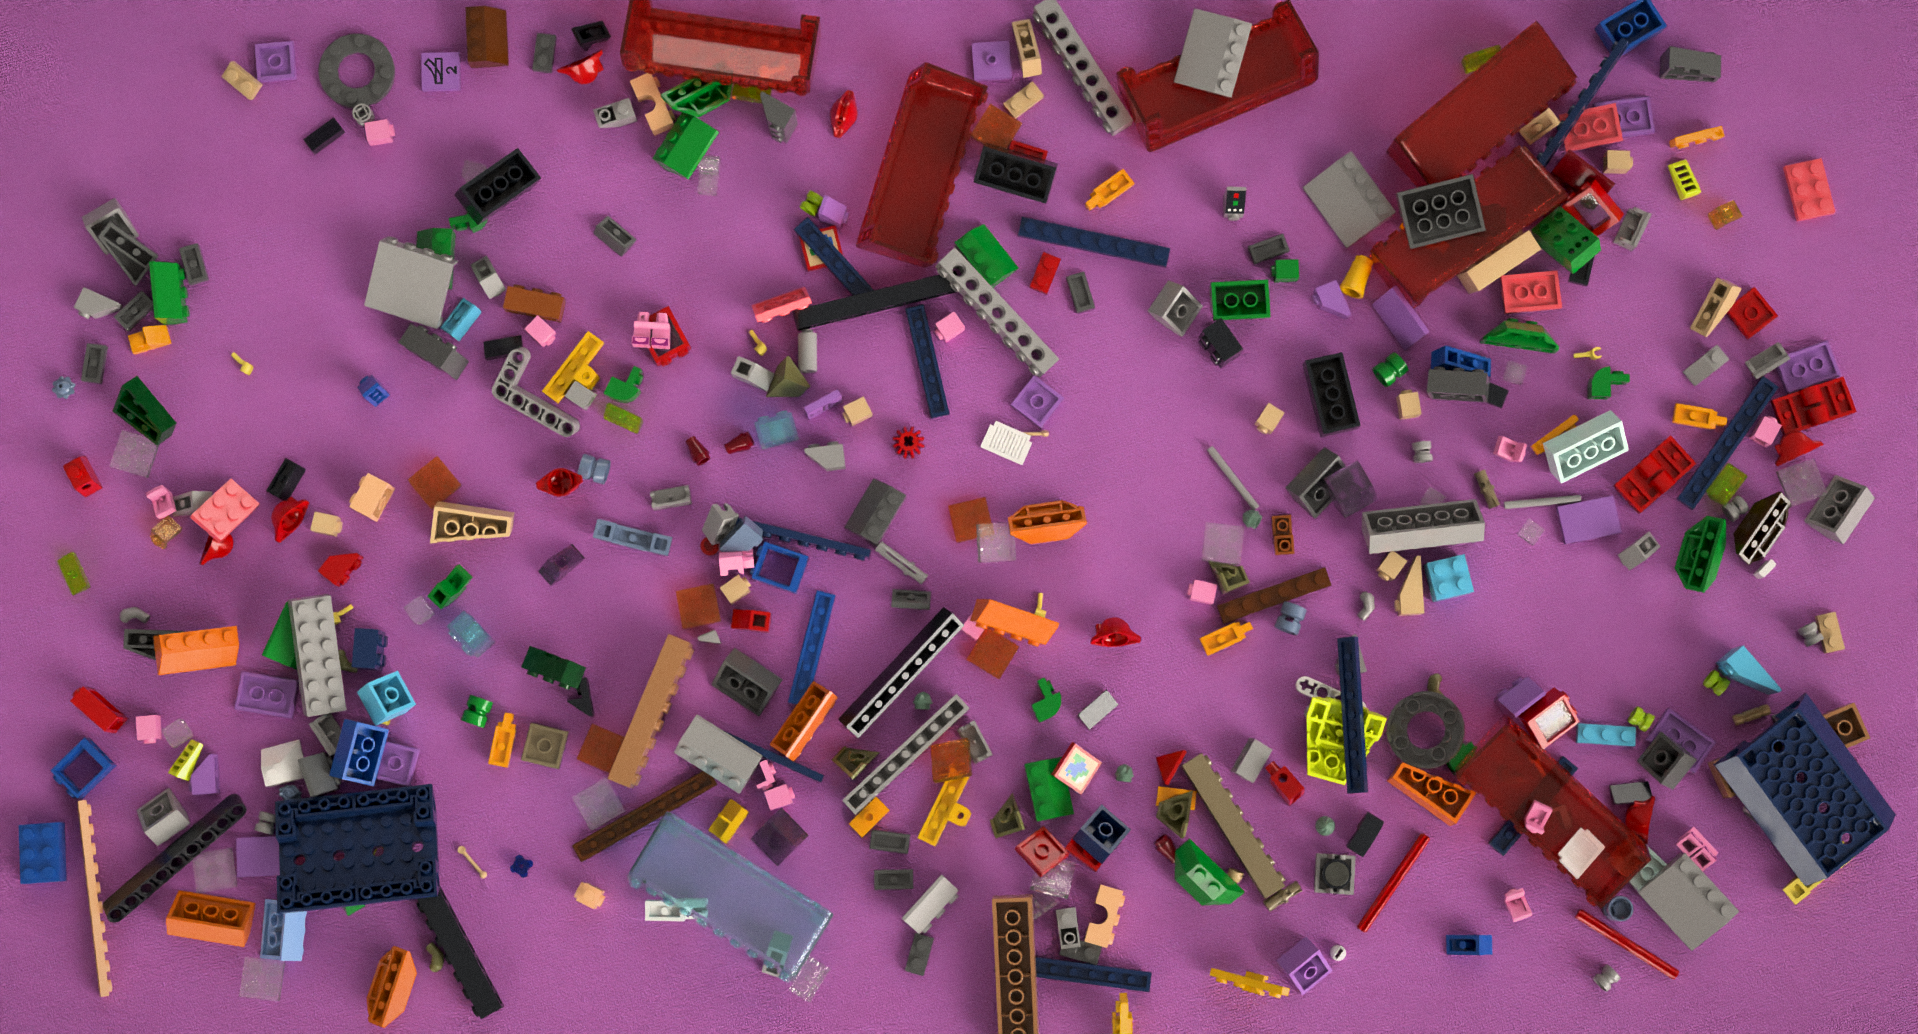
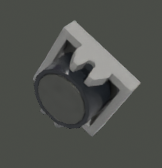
[1314,853,1356,895]

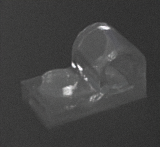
[697,155,721,196]

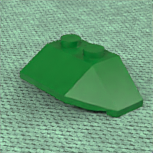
[661,61,734,117]
[1480,318,1559,354]
[1675,516,1726,593]
[1174,838,1244,906]

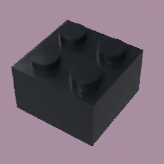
[1199,318,1243,368]

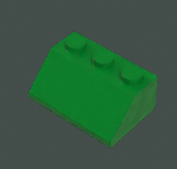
[652,112,719,180]
[954,224,1019,288]
[416,228,456,289]
[149,261,190,325]
[1209,280,1271,321]
[262,602,297,670]
[1024,757,1074,822]

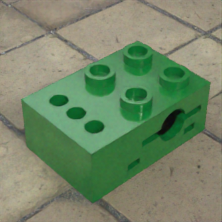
[1531,206,1601,274]

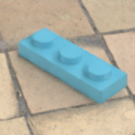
[1576,723,1636,747]

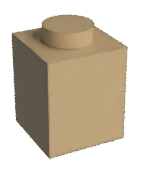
[1603,150,1633,174]
[1396,390,1422,420]
[842,396,873,426]
[1254,403,1284,434]
[310,512,343,537]
[1376,551,1407,581]
[720,574,751,605]

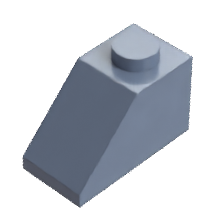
[719,516,763,552]

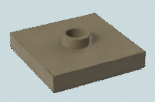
[521,723,569,769]

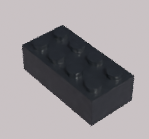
[973,142,1058,204]
[454,148,541,225]
[1302,352,1361,438]

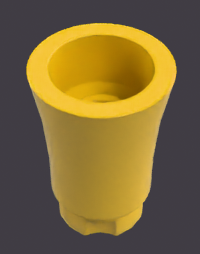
[1339,255,1373,299]

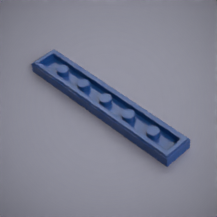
[788,590,836,705]

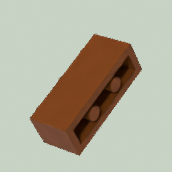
[503,284,566,323]

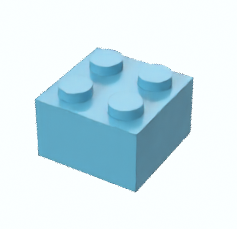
[1423,554,1474,602]
[357,671,416,726]

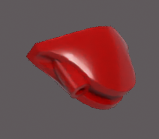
[557,49,604,84]
[830,90,858,138]
[1774,431,1824,466]
[536,468,583,497]
[271,497,309,543]
[199,534,233,565]
[1090,617,1141,647]
[1625,796,1655,844]

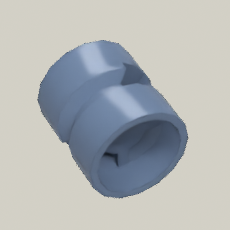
[578,454,611,485]
[1274,601,1307,636]
[1602,896,1634,922]

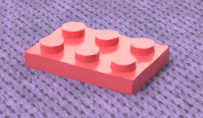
[1559,103,1623,152]
[1783,158,1835,221]
[1500,270,1562,314]
[751,287,812,323]
[190,479,260,543]

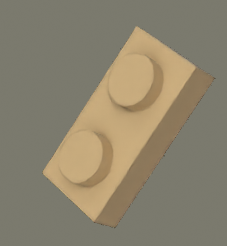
[221,61,263,100]
[1003,81,1044,120]
[1518,108,1560,145]
[1815,612,1845,654]

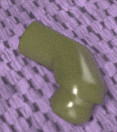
[338,650,358,673]
[1427,673,1443,695]
[425,942,444,972]

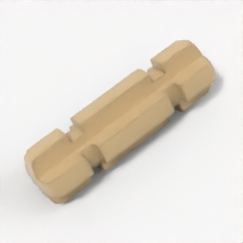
[1732,704,1771,725]

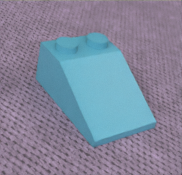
[1716,645,1782,695]

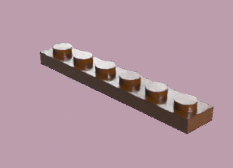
[1217,567,1332,624]

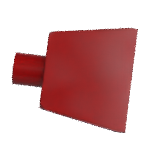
[63,456,103,497]
[1265,761,1305,806]

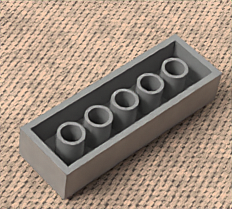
[1362,499,1485,554]
[288,594,346,717]

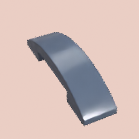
[593,519,673,556]

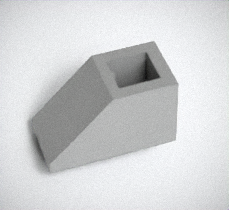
[593,98,637,128]
[731,356,775,391]
[804,441,846,471]
[1055,907,1081,949]

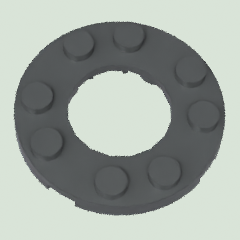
[319,34,395,109]
[1387,691,1465,769]

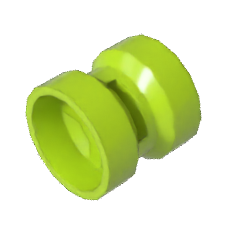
[799,190,823,217]
[1703,670,1730,696]
[1627,706,1655,732]

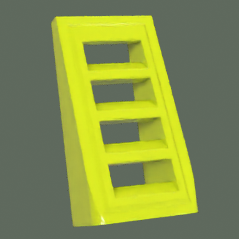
[1668,159,1701,200]
[168,739,203,781]

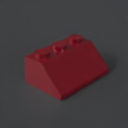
[1548,149,1615,210]

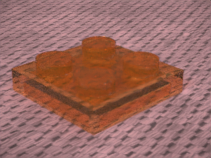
[970,104,1022,148]
[407,456,462,510]
[948,497,994,543]
[676,584,721,629]
[966,627,1019,680]
[577,724,625,773]
[931,738,972,783]

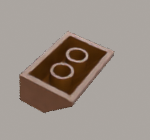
[465,6,509,68]

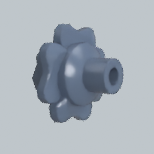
[52,376,75,399]
[279,785,302,800]

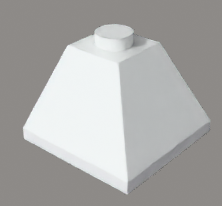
[261,740,304,787]

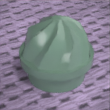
[1242,509,1262,529]
[913,692,933,710]
[1115,764,1134,782]
[1315,816,1335,836]

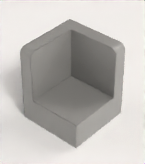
[565,381,597,410]

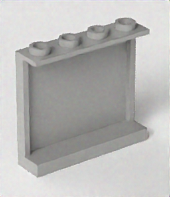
[364,236,458,329]

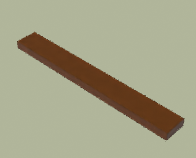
[572,771,718,862]

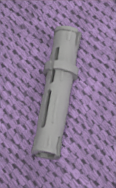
[875,541,928,585]

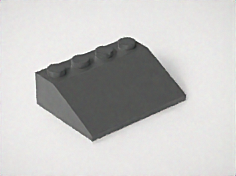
[1395,174,1486,249]

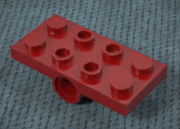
[1770,376,1857,436]
[1613,435,1696,514]

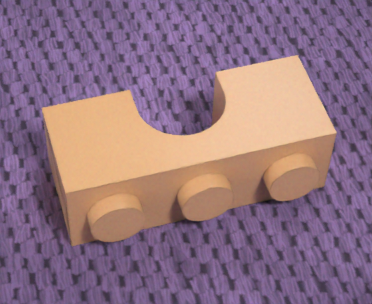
[630,72,676,136]
[1084,884,1125,948]

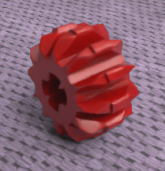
[893,426,924,459]

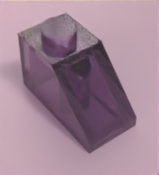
[538,544,585,586]

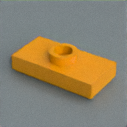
[1156,786,1197,810]
[849,797,890,838]

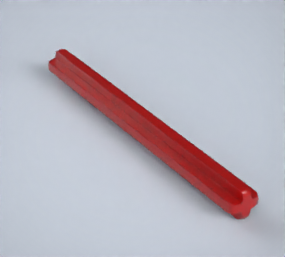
[1357,833,1430,933]
[1575,909,1679,979]

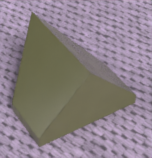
[766,356,811,397]
[1207,560,1250,595]
[832,746,880,780]
[1156,791,1193,839]
[990,793,1025,839]

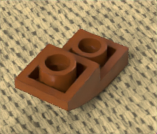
[1271,514,1295,555]

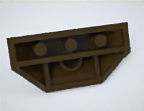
[1733,491,1791,565]

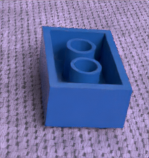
[1594,0,1667,56]
[329,719,389,786]
[18,822,67,884]

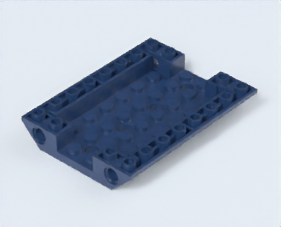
[1713,693,1896,886]
[275,784,440,914]

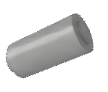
[798,329,817,373]

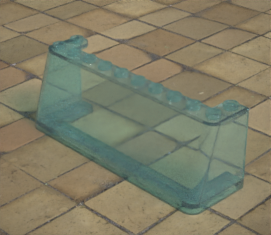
[627,811,834,983]

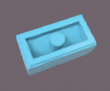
[440,298,481,341]

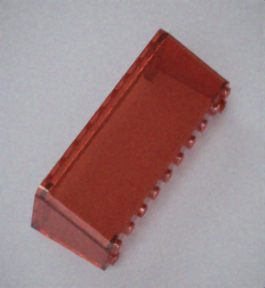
[620,0,821,96]
[1116,0,1319,152]
[1386,20,1578,187]
[856,62,988,268]
[1368,145,1570,309]
[1456,714,1651,909]

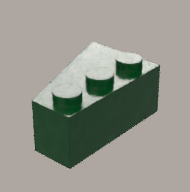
[113,376,177,446]
[521,646,586,690]

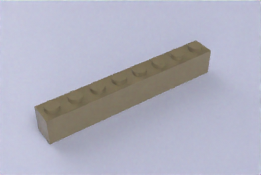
[1181,753,1285,899]

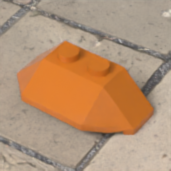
[1008,500,1087,544]
[367,946,417,1028]

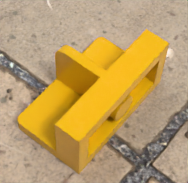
[709,799,749,844]

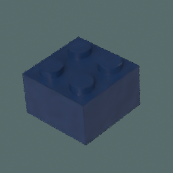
[352,628,388,671]
[1072,804,1131,864]

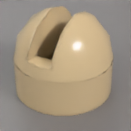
[1227,868,1244,884]

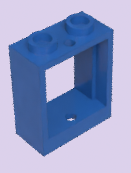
[750,541,809,594]
[50,737,117,799]

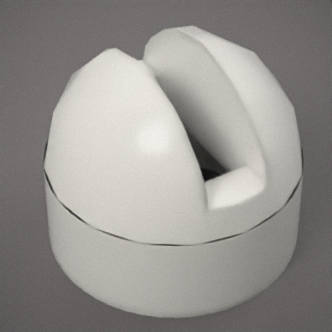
[1330,945,1346,961]

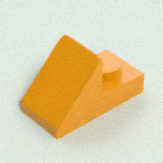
[128,325,172,355]

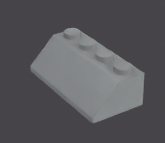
[674,715,762,794]

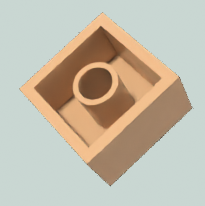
[349,473,395,522]

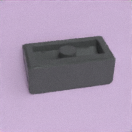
[593,216,637,257]

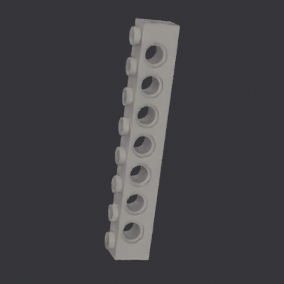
[1032,0,1133,136]
[935,248,1059,378]
[842,694,970,815]

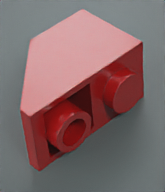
[318,553,364,587]
[731,609,772,633]

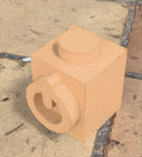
[574,882,605,909]

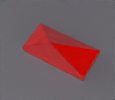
[1156,750,1187,786]

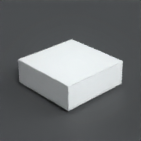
[1753,559,1776,579]

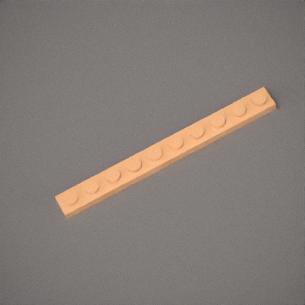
[77,800,112,997]

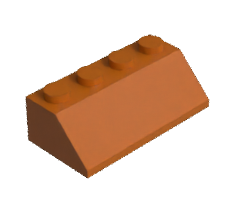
[970,599,1059,647]
[153,626,239,675]
[769,681,838,761]
[166,890,256,947]

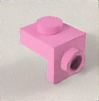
[1493,436,1527,462]
[146,485,177,519]
[756,760,776,791]
[1524,800,1553,834]
[1504,888,1532,922]

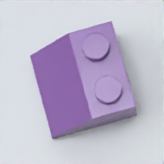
[1494,677,1546,719]
[1276,937,1333,995]

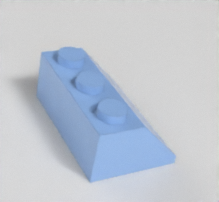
[260,899,307,961]

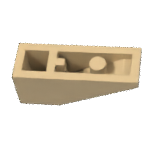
[1012,19,1042,78]
[1690,278,1742,337]
[1394,556,1424,616]

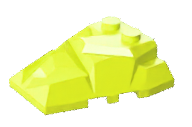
[1306,697,1387,785]

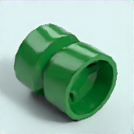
[1372,352,1409,388]
[461,695,493,728]

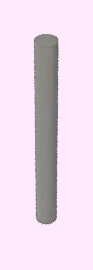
[1207,446,1259,510]
[1504,495,1581,509]

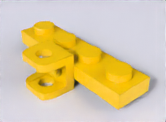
[542,331,604,403]
[917,768,971,847]
[1210,968,1290,998]
[1112,993,1133,1034]

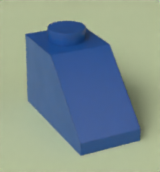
[1446,935,1493,955]

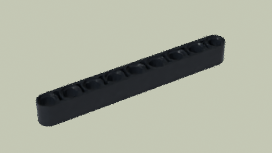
[792,271,959,331]
[102,794,247,923]

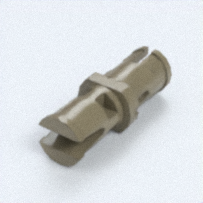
[1474,470,1500,509]
[1263,881,1302,912]

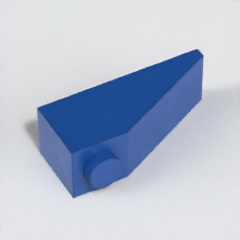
[1431,346,1491,377]
[357,375,390,407]

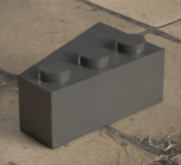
[1660,46,1721,82]
[98,220,158,287]
[398,324,469,380]
[123,629,185,660]

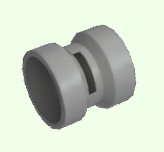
[352,103,375,127]
[1412,441,1433,463]
[1722,495,1749,522]
[1797,621,1824,647]
[254,811,275,835]
[1593,964,1621,992]

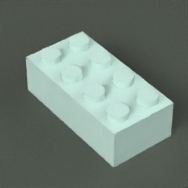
[1543,410,1629,483]

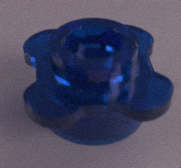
[510,855,533,878]

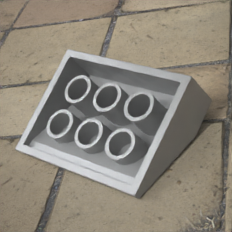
[1174,8,1252,98]
[1303,151,1396,249]
[1637,853,1739,951]

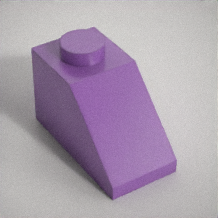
[818,195,849,228]
[1312,280,1351,319]
[189,754,220,795]

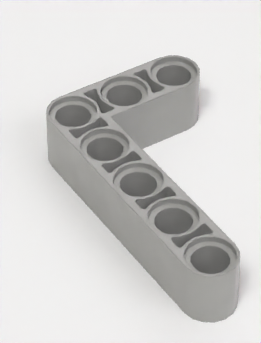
[492,347,580,437]

